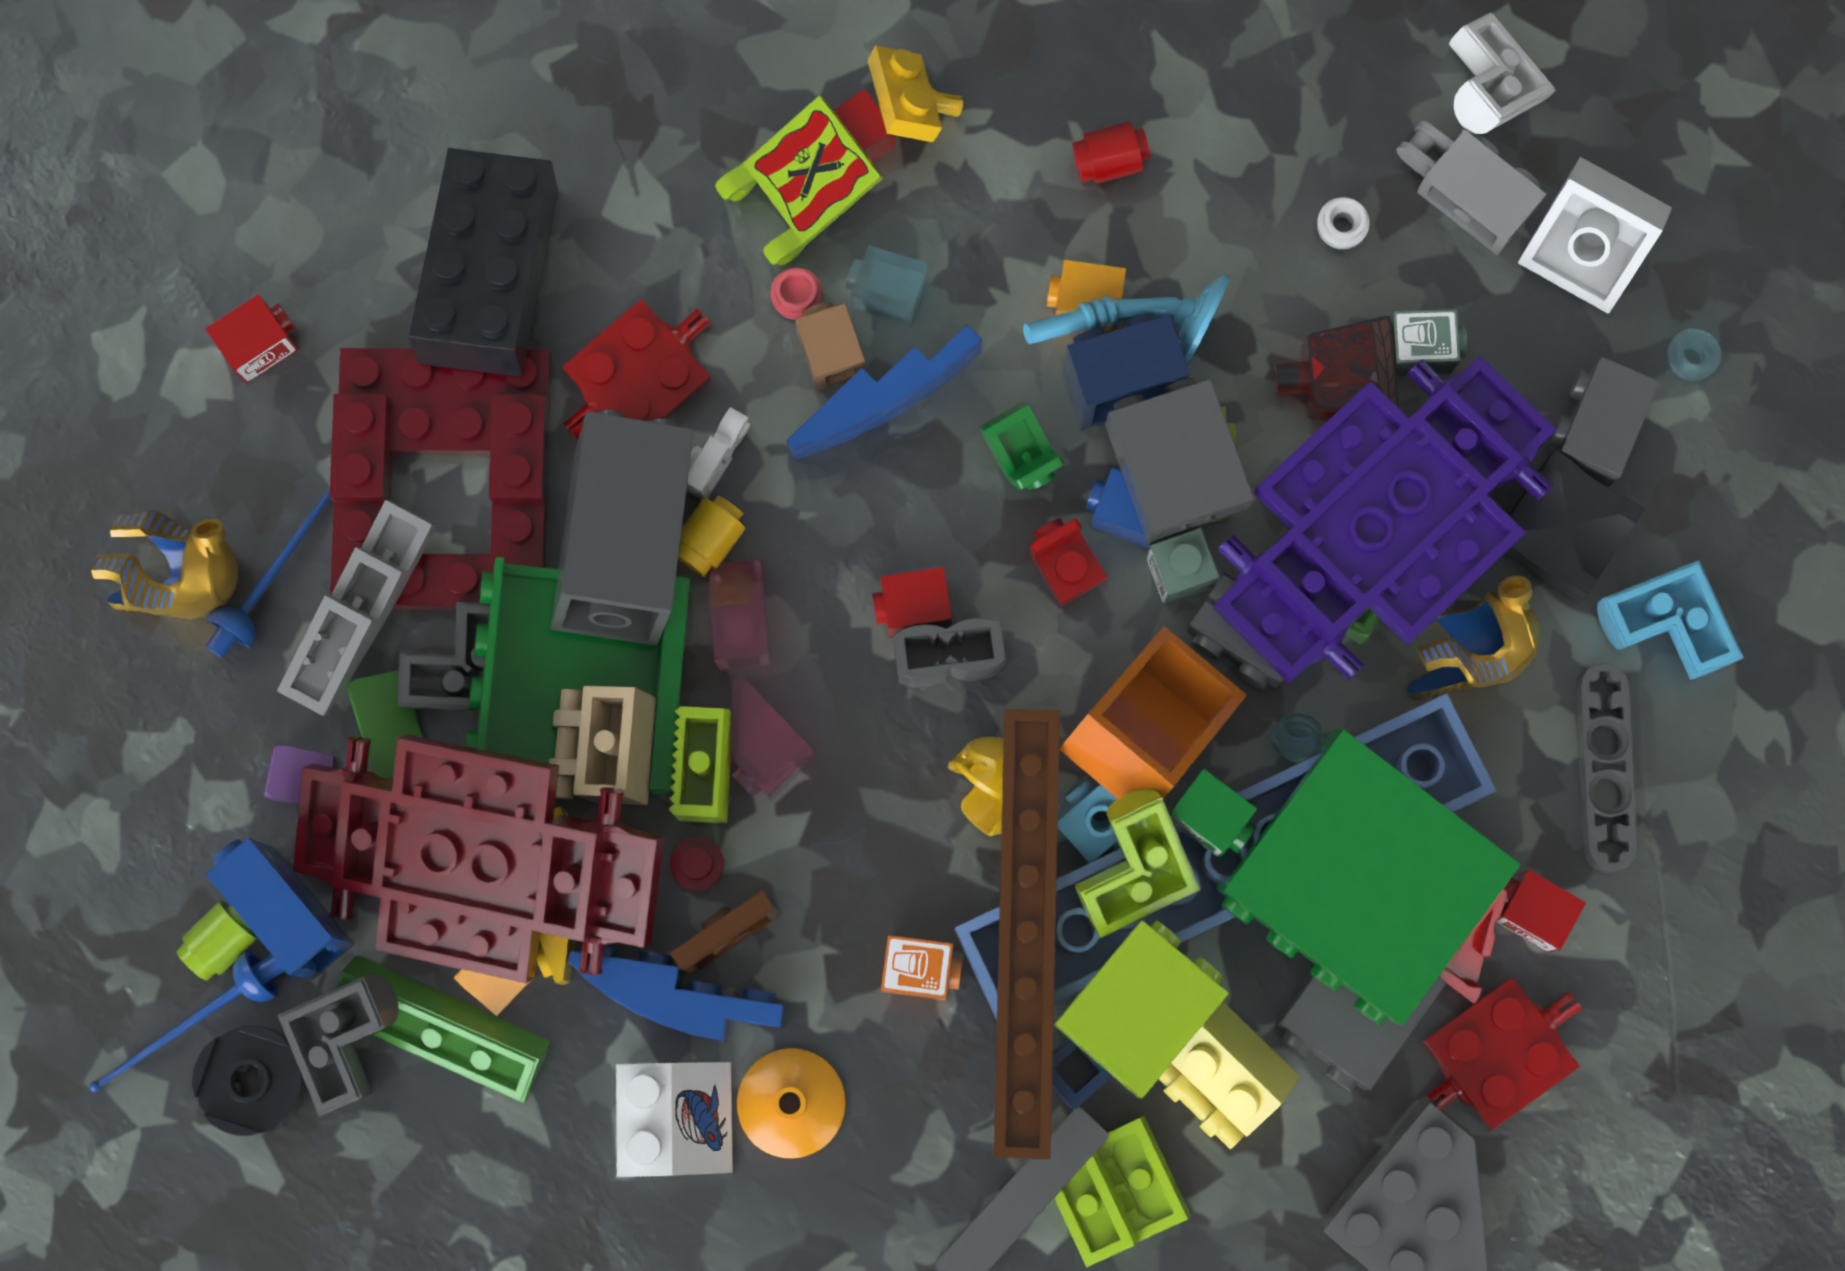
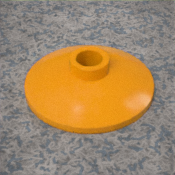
[737,1048,846,1158]

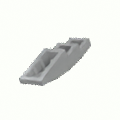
[277,500,437,716]

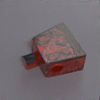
[1273,316,1399,421]

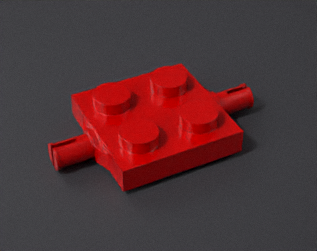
[562,299,711,440]
[1419,977,1582,1132]

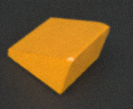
[454,969,533,1016]

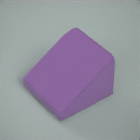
[264,744,336,805]

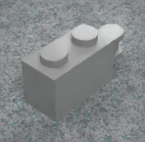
[1396,121,1547,256]

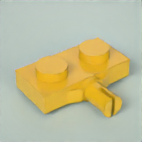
[867,45,963,142]

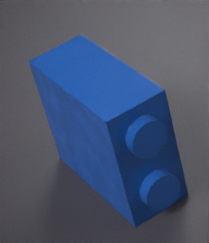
[205,838,355,980]

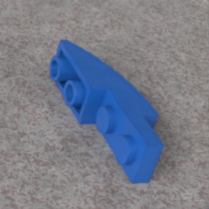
[568,945,786,1042]

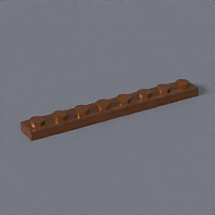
[993,709,1060,1160]

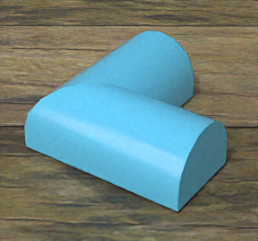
[1597,560,1744,680]

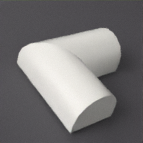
[1449,13,1556,134]

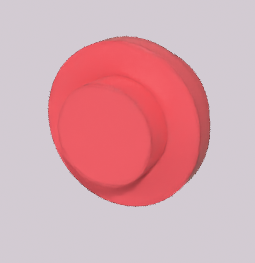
[770,267,823,320]

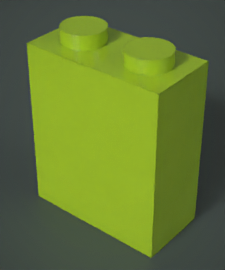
[1053,920,1229,1098]

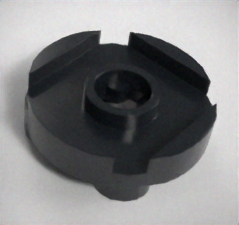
[192,1025,306,1136]

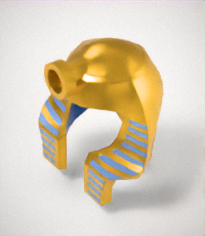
[91,510,238,619]
[1407,576,1541,700]

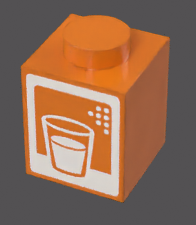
[881,935,962,1000]

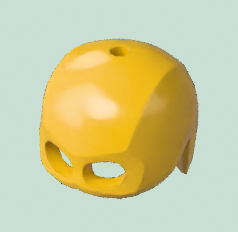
[948,736,1003,836]

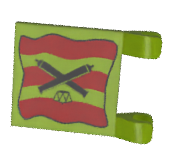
[715,95,884,266]

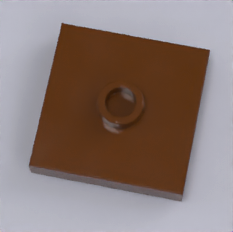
[670,890,779,974]

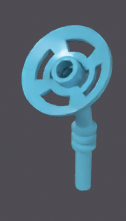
[1023,273,1230,365]

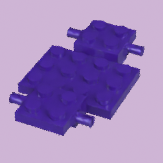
[1213,356,1557,685]

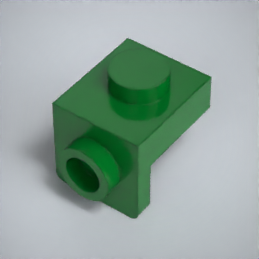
[978,401,1065,490]

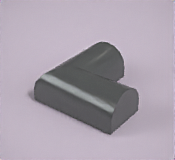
[397,602,490,711]
[277,974,399,1116]

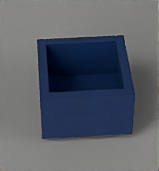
[1062,313,1190,431]

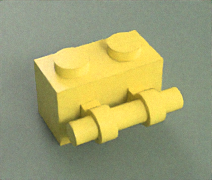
[1159,1002,1301,1149]

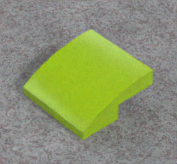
[1054,1115,1192,1267]

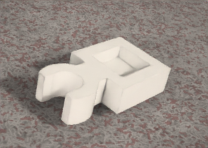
[686,407,751,500]

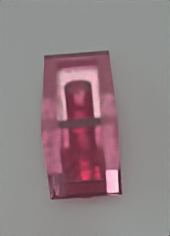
[710,559,772,670]
[730,674,817,801]

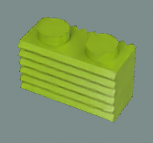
[669,706,734,823]

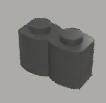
[893,618,1006,688]

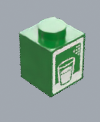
[1169,769,1257,858]

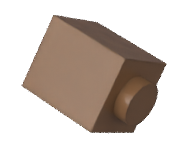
[795,302,866,391]

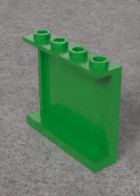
[465,557,690,795]
[1215,729,1521,1026]

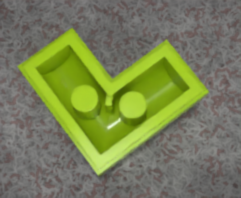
[1075,789,1200,938]

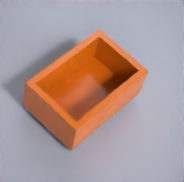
[1059,626,1247,799]

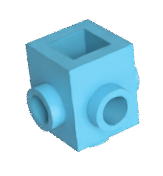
[1057,775,1121,863]

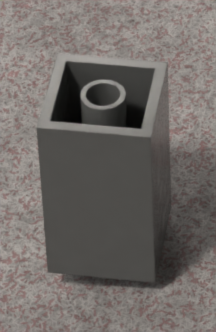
[550,410,694,646]

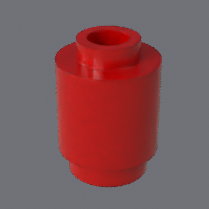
[1071,121,1151,184]

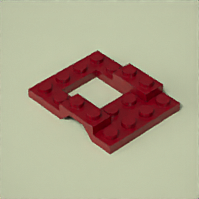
[329,348,552,610]

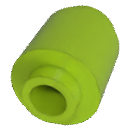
[176,900,258,981]

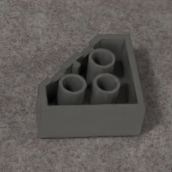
[1321,1095,1488,1271]

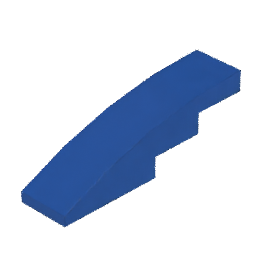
[786,325,982,460]

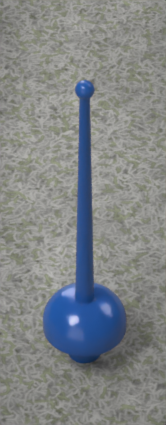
[205,488,330,659]
[89,951,285,1092]

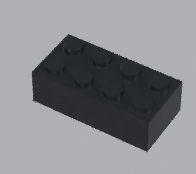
[409,148,558,377]

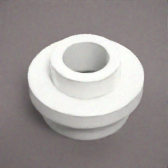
[1317,197,1370,249]

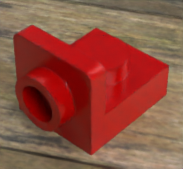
[1029,518,1107,607]

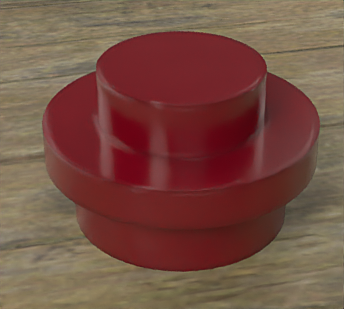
[670,837,724,891]

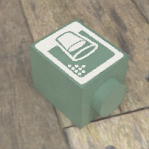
[1390,309,1467,376]
[1146,528,1220,606]

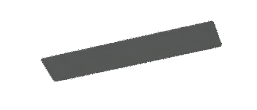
[935,1107,1109,1271]

